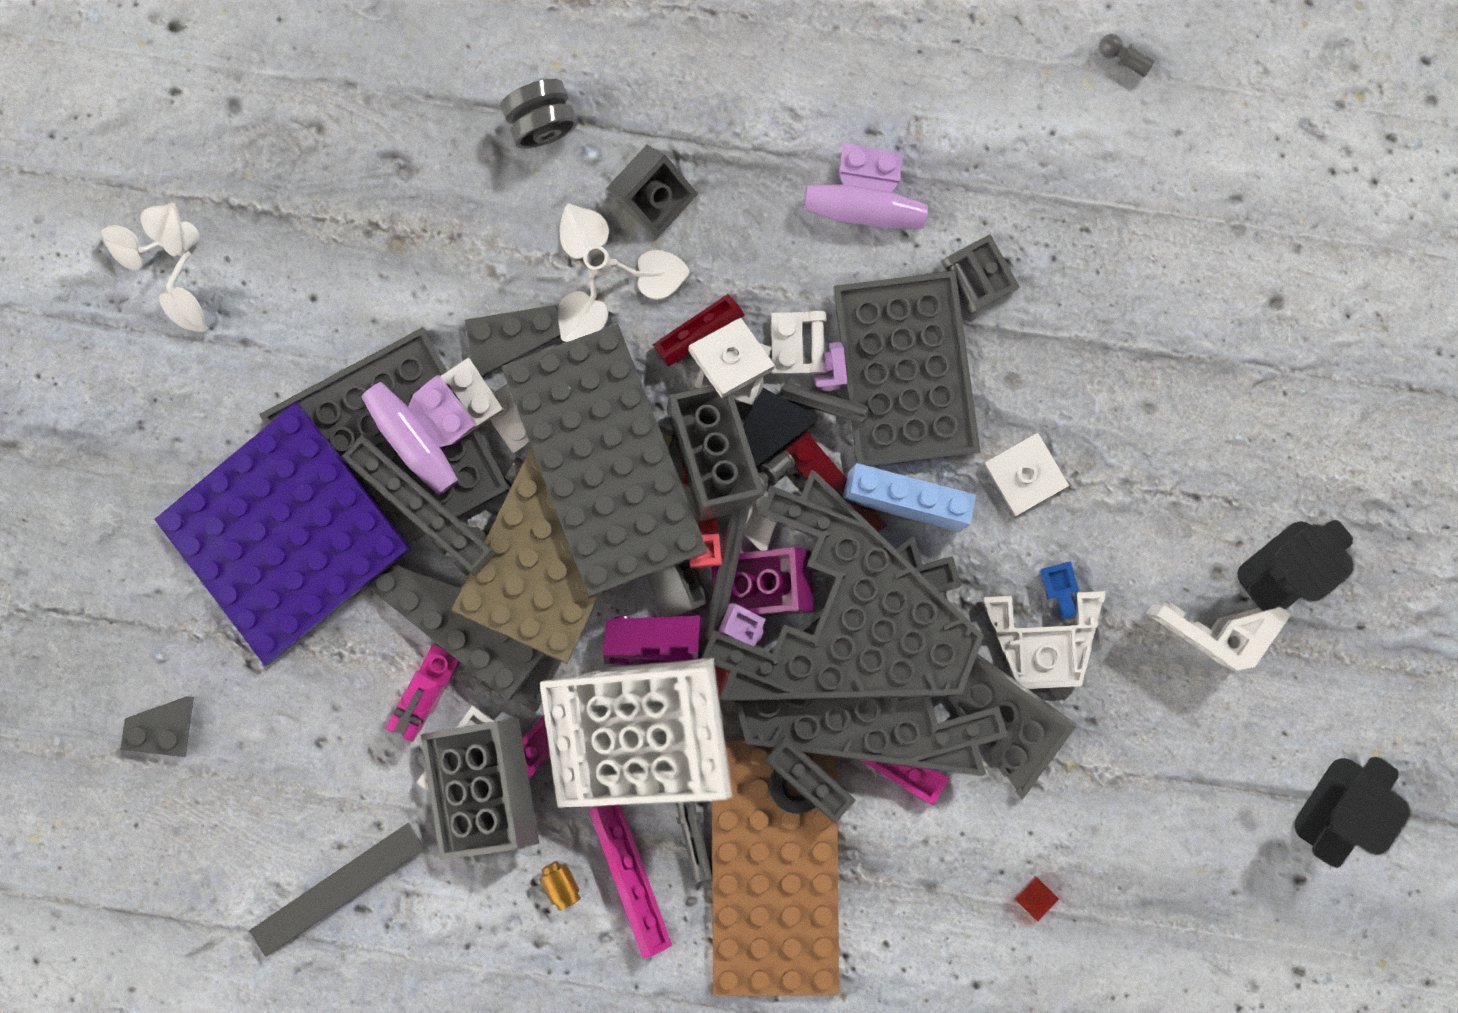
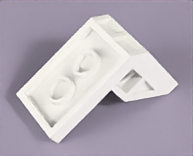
[1146,602,1291,670]

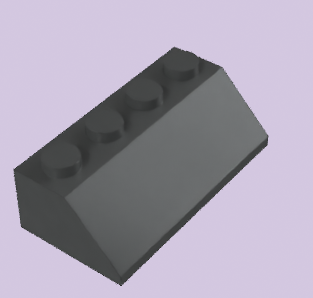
[667,386,764,522]

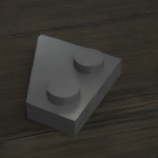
[120,696,194,757]

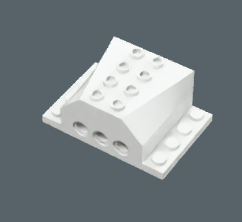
[540,658,732,808]

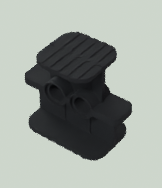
[1237,520,1354,611]
[1295,757,1411,868]

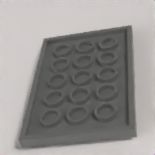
[833,271,981,467]

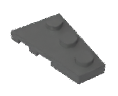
[465,305,561,378]

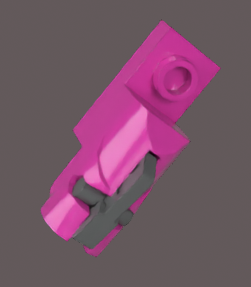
[385,643,460,742]

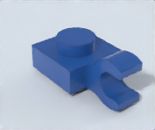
[1039,561,1079,619]

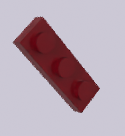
[652,294,745,367]

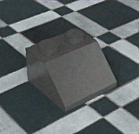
[606,144,698,238]

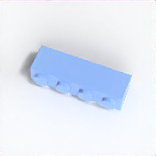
[843,463,976,532]

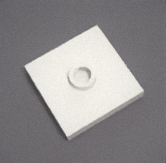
[688,318,775,398]
[984,433,1069,517]

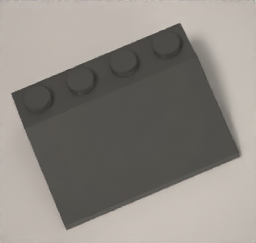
[420,717,539,860]

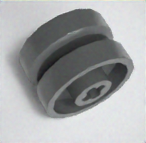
[500,79,578,149]

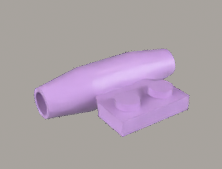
[803,143,928,229]
[361,375,478,496]

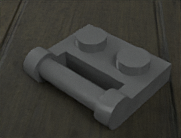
[941,234,1020,315]

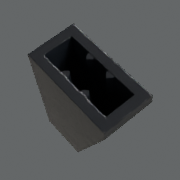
[743,388,818,469]

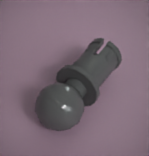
[1099,34,1155,78]
[758,451,795,493]

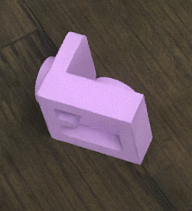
[814,342,847,391]
[718,604,766,646]

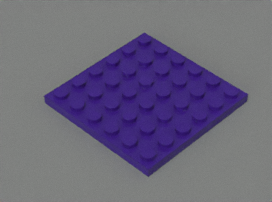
[154,403,411,666]

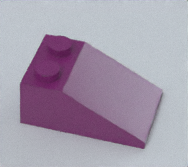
[711,547,814,616]

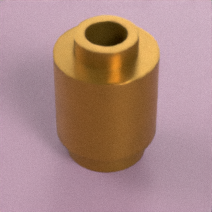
[538,861,581,911]

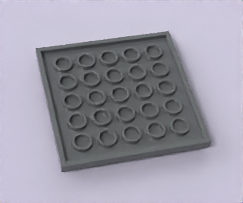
[259,327,510,545]

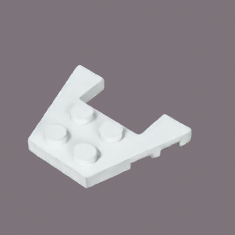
[982,591,1105,689]

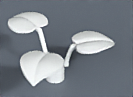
[101,203,209,332]
[557,203,690,342]

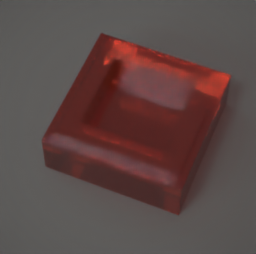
[1013,876,1059,921]

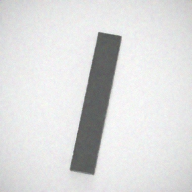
[341,435,496,576]
[249,823,426,957]

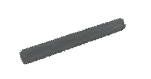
[703,503,751,642]

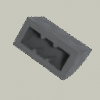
[647,560,709,617]

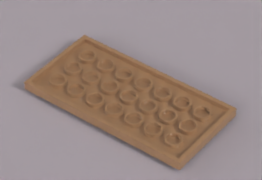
[712,741,839,996]

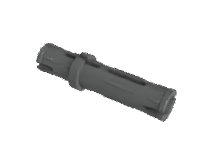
[676,801,713,882]

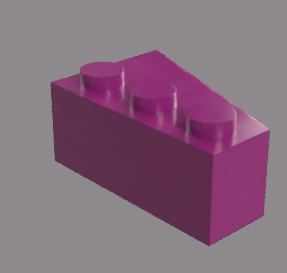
[603,616,700,666]

